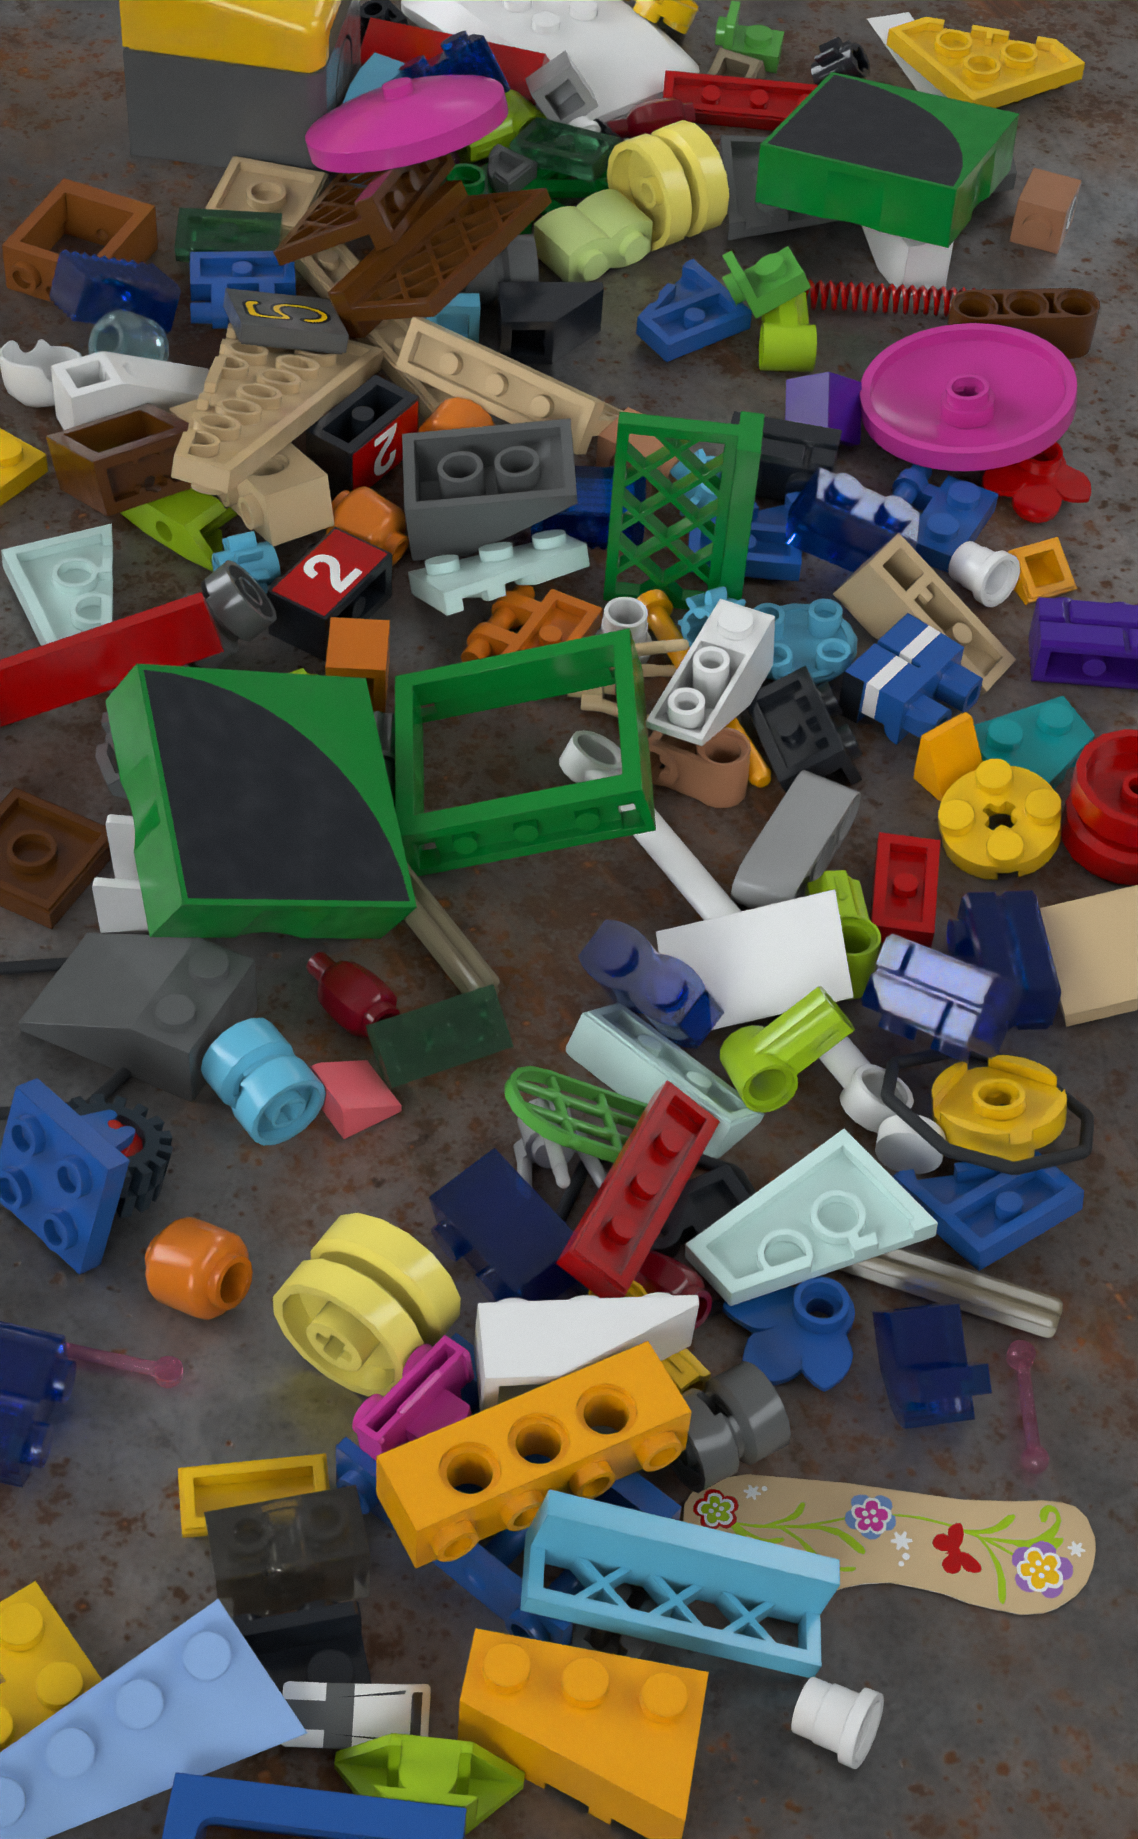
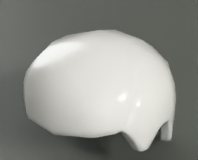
[0,339,82,408]

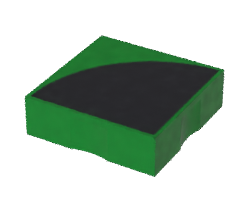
[755,72,1019,248]
[105,664,417,939]

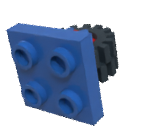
[0,1078,173,1275]

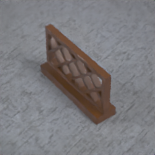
[273,153,455,266]
[328,180,552,339]

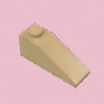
[833,533,1016,696]

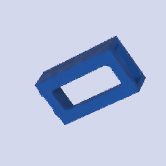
[162,1772,467,1839]

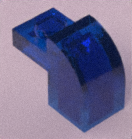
[872,1303,992,1429]

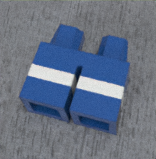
[839,613,983,745]

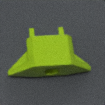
[120,488,238,572]
[334,1733,525,1835]

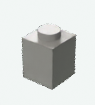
[525,50,599,135]

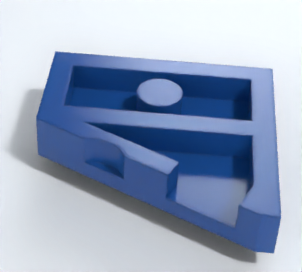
[893,1151,1084,1271]

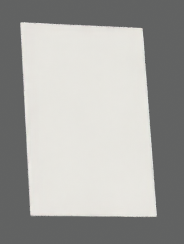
[656,889,854,1039]

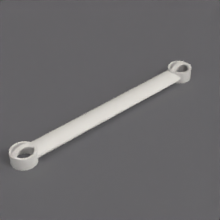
[559,730,914,1133]

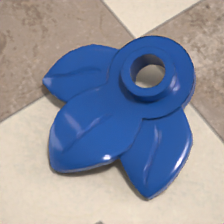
[722,1276,855,1392]

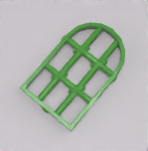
[504,1066,648,1163]

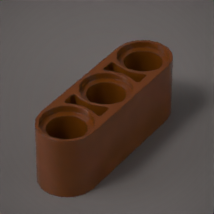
[947,288,1100,359]

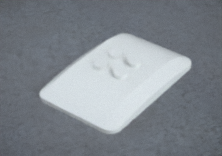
[401,0,700,135]

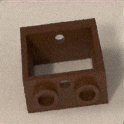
[46,403,192,517]

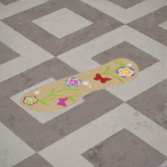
[683,1474,1096,1615]

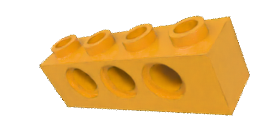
[376,1341,692,1568]

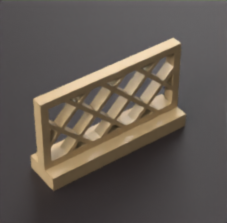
[395,317,623,455]

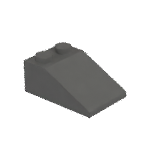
[402,418,578,561]
[19,932,257,1102]

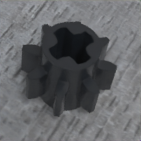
[811,36,870,85]

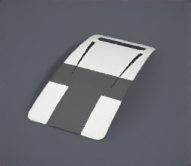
[281,1681,431,1749]

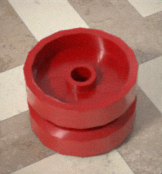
[1061,729,1138,885]

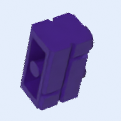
[1028,597,1138,690]

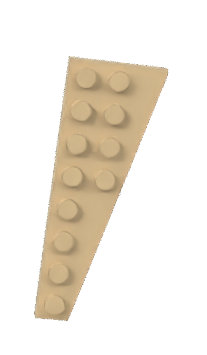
[171,323,384,495]

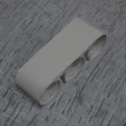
[731,770,861,909]

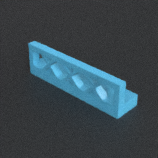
[520,1489,840,1678]

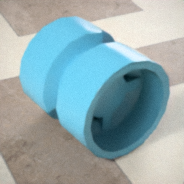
[201,1018,326,1146]

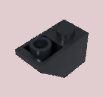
[497,282,604,364]

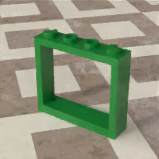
[395,628,656,876]

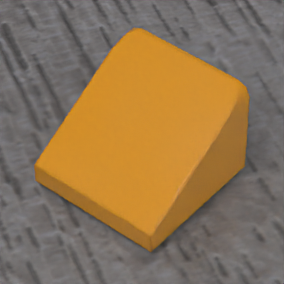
[1008,537,1077,605]
[913,712,983,801]

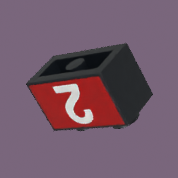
[306,375,419,497]
[266,527,392,662]

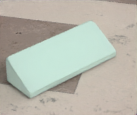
[566,1003,765,1159]

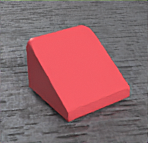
[309,1060,402,1139]

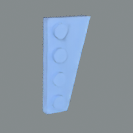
[0,1599,307,1839]

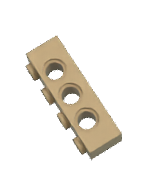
[169,399,334,547]

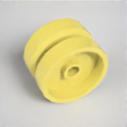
[607,120,729,251]
[273,1213,461,1397]

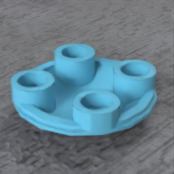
[754,598,858,684]

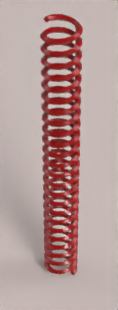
[805,279,986,317]

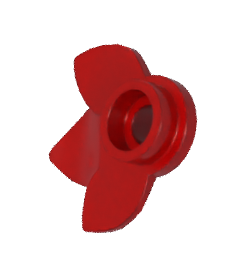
[981,442,1091,523]

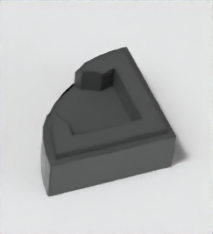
[487,144,538,193]

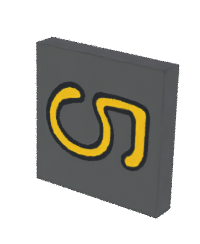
[223,288,349,354]

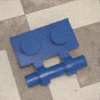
[190,251,296,329]
[868,464,999,573]

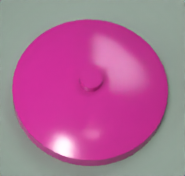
[305,75,509,173]
[860,323,1077,471]

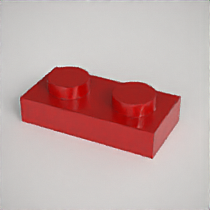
[870,832,940,950]

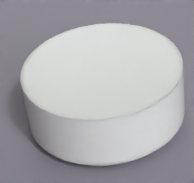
[875,1115,946,1174]

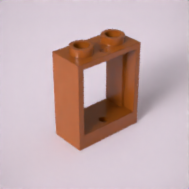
[2,178,158,317]

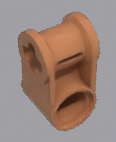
[648,727,751,808]

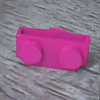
[352,1335,474,1460]

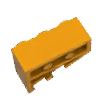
[457,1628,709,1839]

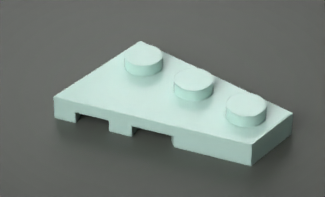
[1,523,113,646]
[408,530,590,616]
[685,1129,938,1306]

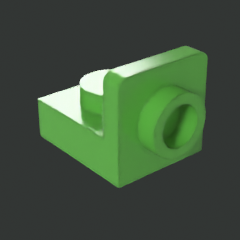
[715,0,784,73]
[722,246,811,319]

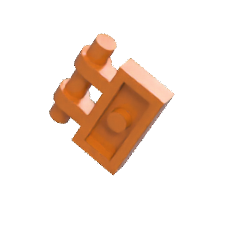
[461,584,603,662]

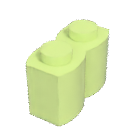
[534,189,653,282]

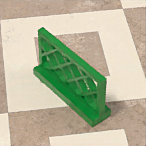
[603,411,765,610]

